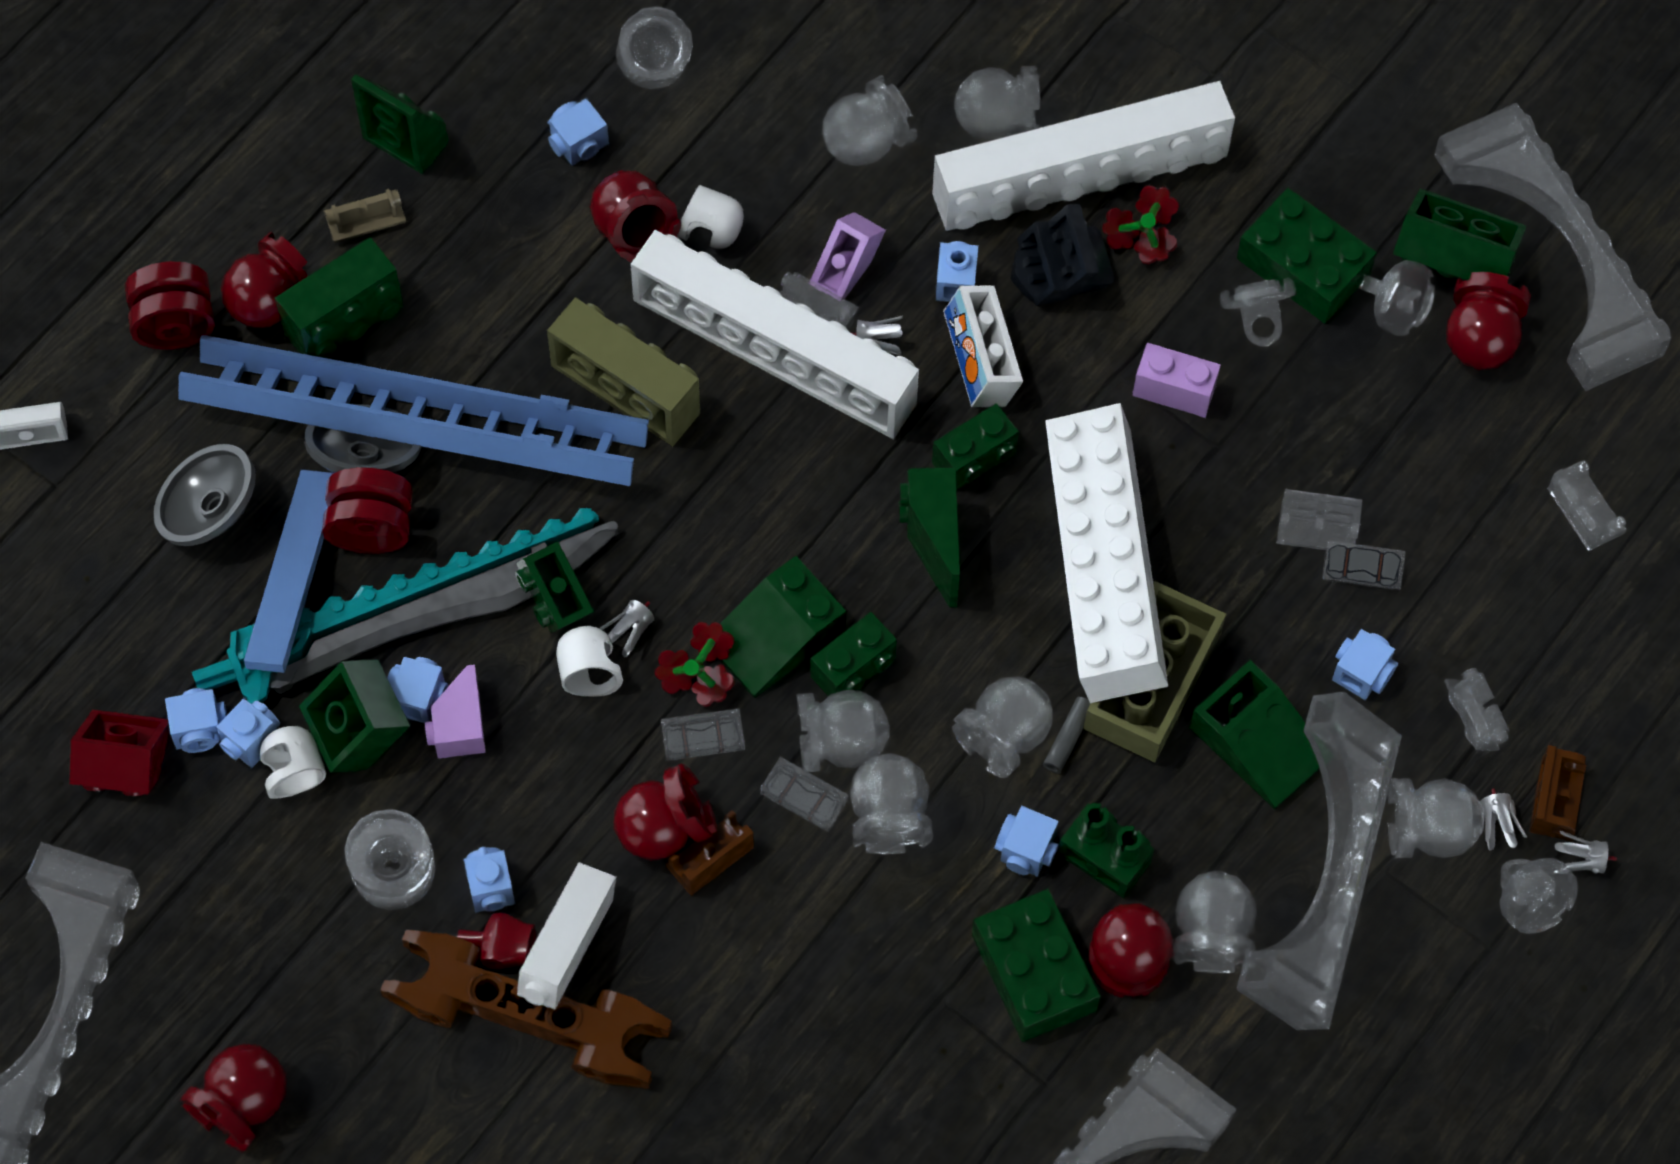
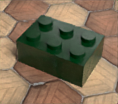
[1236,188,1377,324]
[1393,188,1527,280]
[275,237,404,359]
[972,889,1100,1042]

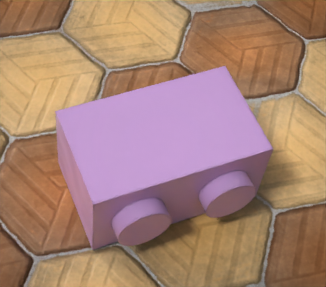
[1133,343,1221,418]

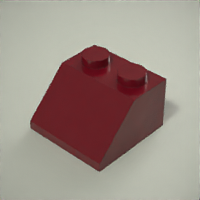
[69,709,170,796]

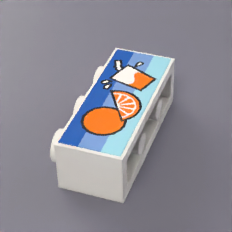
[943,286,1023,407]

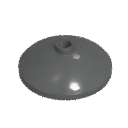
[305,404,421,473]
[154,444,256,546]

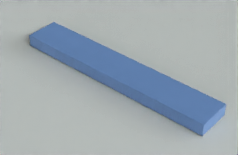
[244,470,334,673]

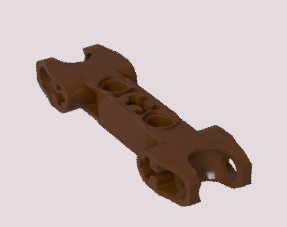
[380,930,672,1089]

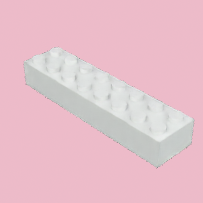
[933,81,1235,231]
[631,230,919,440]
[1045,403,1168,703]

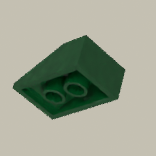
[351,74,449,174]
[899,468,960,607]
[720,556,846,698]

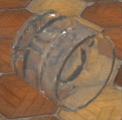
[345,809,436,910]

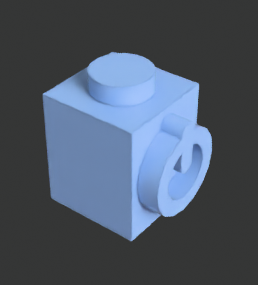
[548,98,609,165]
[936,241,978,302]
[1332,629,1399,701]
[387,657,448,723]
[165,688,227,753]
[216,698,280,768]
[994,806,1059,877]
[464,847,515,913]

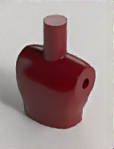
[457,913,536,970]

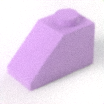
[809,212,886,303]
[425,665,486,759]

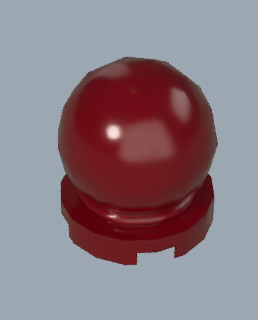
[589,170,681,262]
[221,231,308,328]
[1446,272,1531,370]
[613,763,717,861]
[1089,903,1173,998]
[180,1044,286,1152]

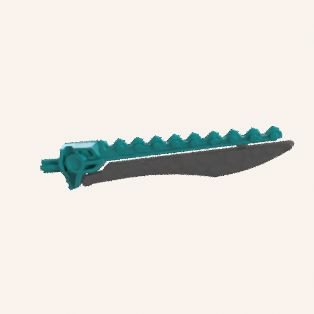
[192,508,618,704]

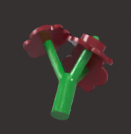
[1102,185,1179,264]
[655,622,735,707]

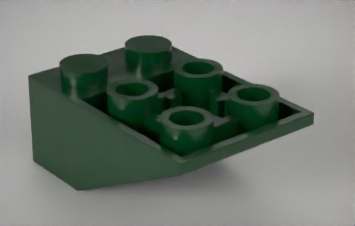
[1190,660,1331,809]

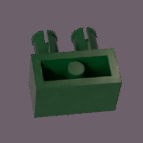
[1058,803,1155,899]

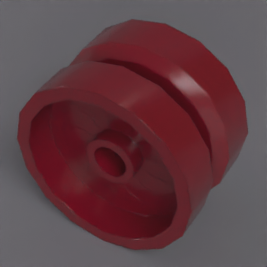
[124,261,215,350]
[322,467,412,554]

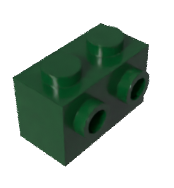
[932,403,1019,490]
[515,541,594,633]
[810,612,897,705]

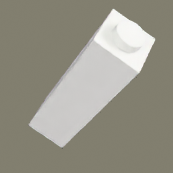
[517,863,616,1010]

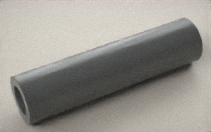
[1043,697,1091,774]

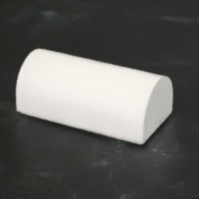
[0,402,68,450]

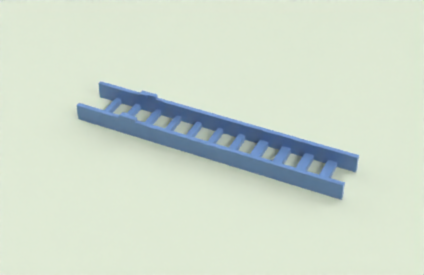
[179,335,649,486]

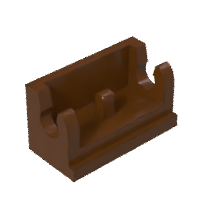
[1529,745,1587,842]
[666,810,754,896]

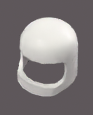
[677,185,744,249]
[556,626,623,697]
[260,726,326,799]

